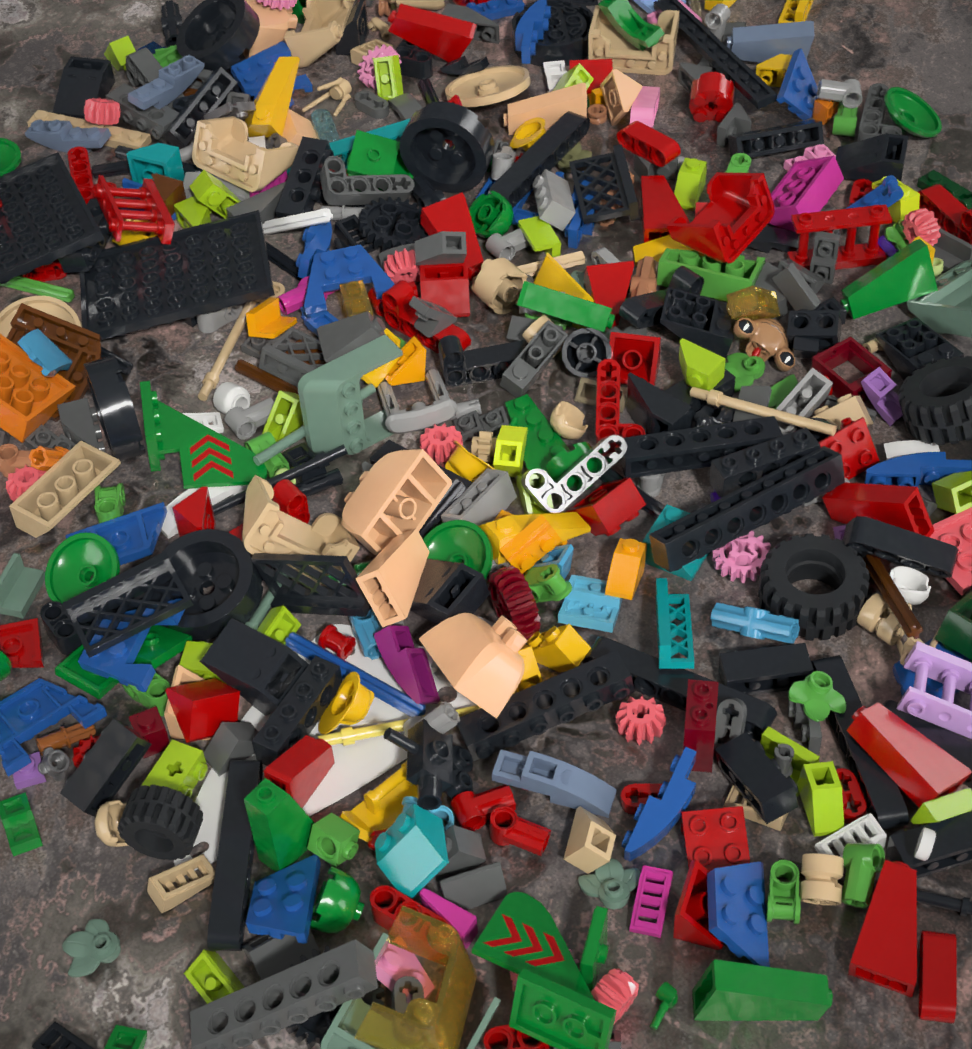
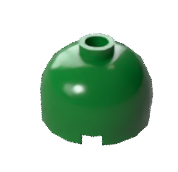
[469,191,514,239]
[546,442,598,491]
[310,866,365,933]

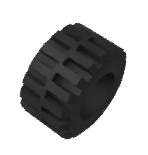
[117,785,203,860]

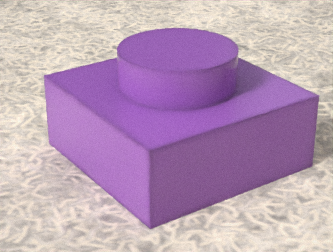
[13,752,46,790]

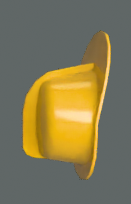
[509,117,546,152]
[445,441,494,483]
[318,672,374,734]

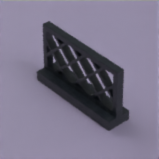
[569,144,640,224]
[63,551,193,658]
[251,553,371,617]

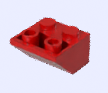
[420,263,470,317]

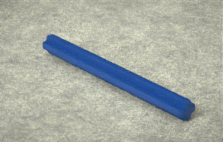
[285,632,426,717]

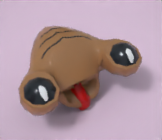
[734,318,795,372]

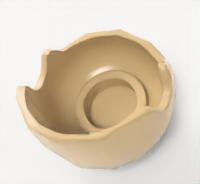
[550,401,588,440]
[94,800,129,847]

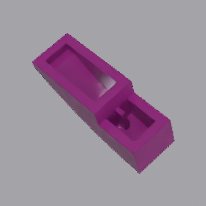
[373,625,440,704]

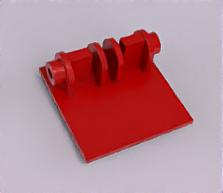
[818,417,880,480]
[681,806,751,871]

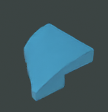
[17,329,73,377]

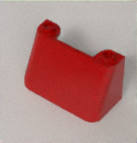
[667,172,775,263]

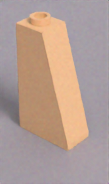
[503,83,587,135]
[355,528,429,627]

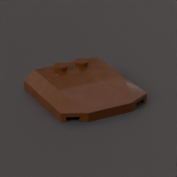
[6,303,101,422]

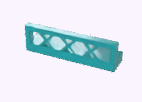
[656,578,695,669]

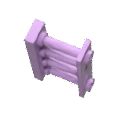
[897,641,972,739]

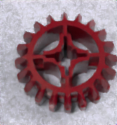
[488,565,541,639]

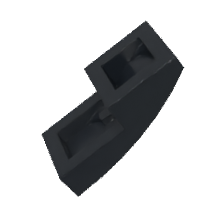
[440,56,490,75]
[748,227,798,253]

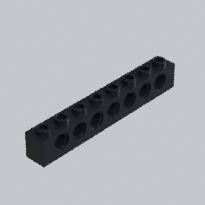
[649,446,845,573]

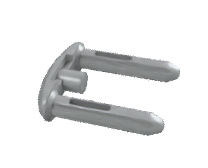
[377,369,457,434]

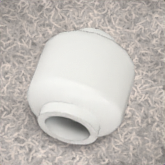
[213,382,251,415]

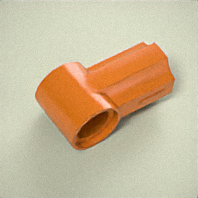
[28,446,70,471]

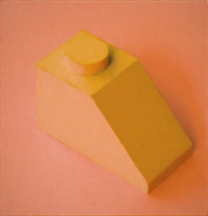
[605,538,647,600]

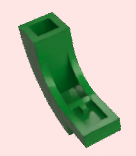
[598,0,665,51]

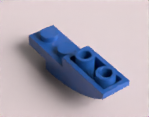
[515,0,551,64]
[565,171,595,249]
[296,221,332,279]
[864,452,972,487]
[621,747,697,861]

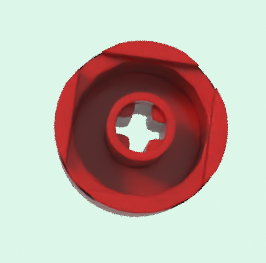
[689,72,735,123]

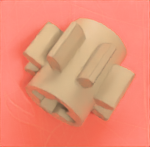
[471,431,497,462]

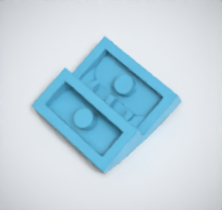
[558,575,623,633]

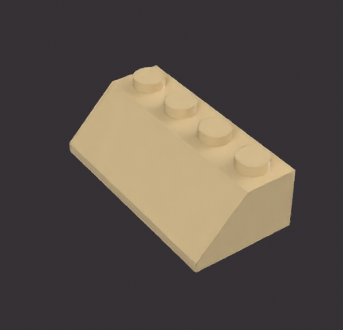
[9,441,121,538]

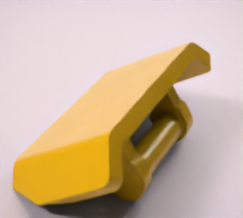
[534,252,594,329]
[339,761,417,843]

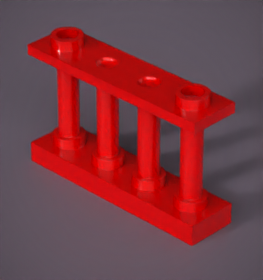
[93,175,175,244]
[787,204,892,271]

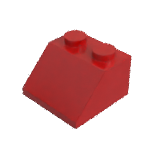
[565,477,646,536]

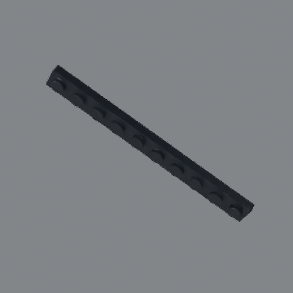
[654,0,777,109]

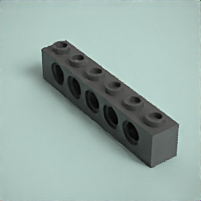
[190,940,378,1049]

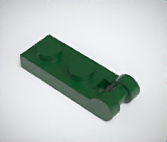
[917,170,972,209]

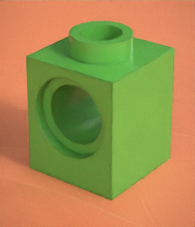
[307,812,360,867]

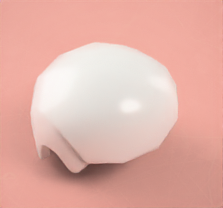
[890,566,931,605]

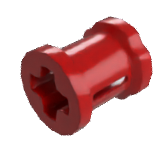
[318,624,356,660]

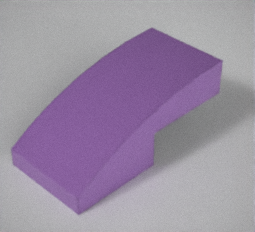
[861,367,903,426]

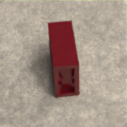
[811,337,892,402]
[683,679,719,773]

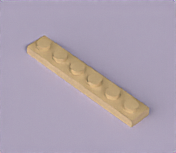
[27,110,152,149]

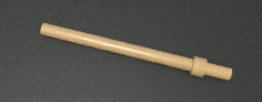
[198,300,257,401]
[690,387,837,436]

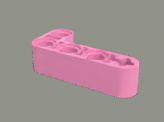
[630,86,660,128]

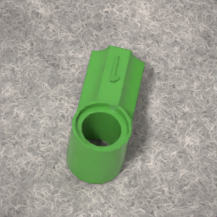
[832,102,858,137]
[245,431,290,478]
[841,843,885,908]

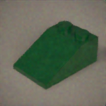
[935,591,972,663]

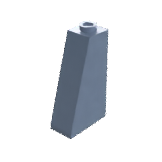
[725,21,814,63]

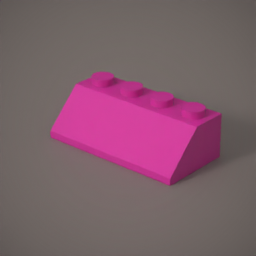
[769,156,844,232]

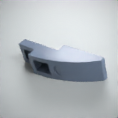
[128,55,204,110]
[24,120,111,153]
[492,750,617,818]

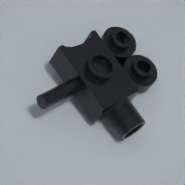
[384,719,473,810]

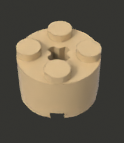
[471,258,528,314]

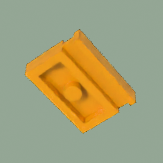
[499,514,562,574]

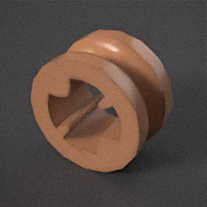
[378,0,391,17]
[588,104,607,125]

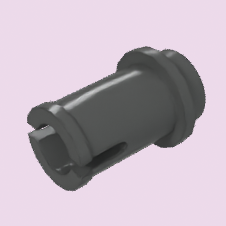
[774,744,794,777]

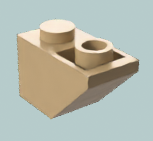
[811,393,874,430]
[563,806,616,874]

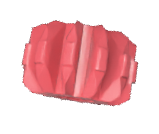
[84,98,121,126]
[902,208,941,246]
[383,248,420,284]
[420,423,463,465]
[6,464,47,502]
[616,695,666,746]
[591,968,639,1024]

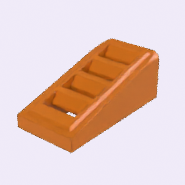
[813,99,839,125]

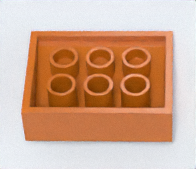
[0,334,76,443]

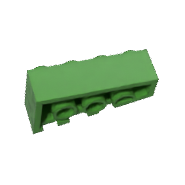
[657,248,765,306]

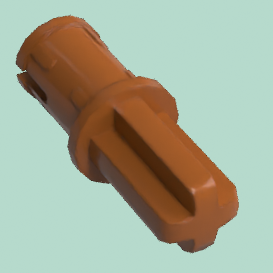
[35,723,96,756]

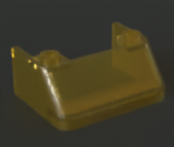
[355,905,477,1049]

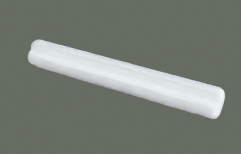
[263,208,333,235]

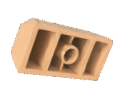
[243,0,298,59]
[342,449,452,556]
[419,613,528,718]

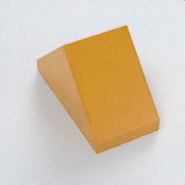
[385,336,426,386]

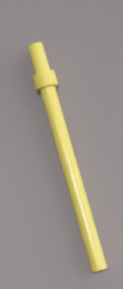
[318,705,481,746]

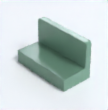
[0,553,45,619]

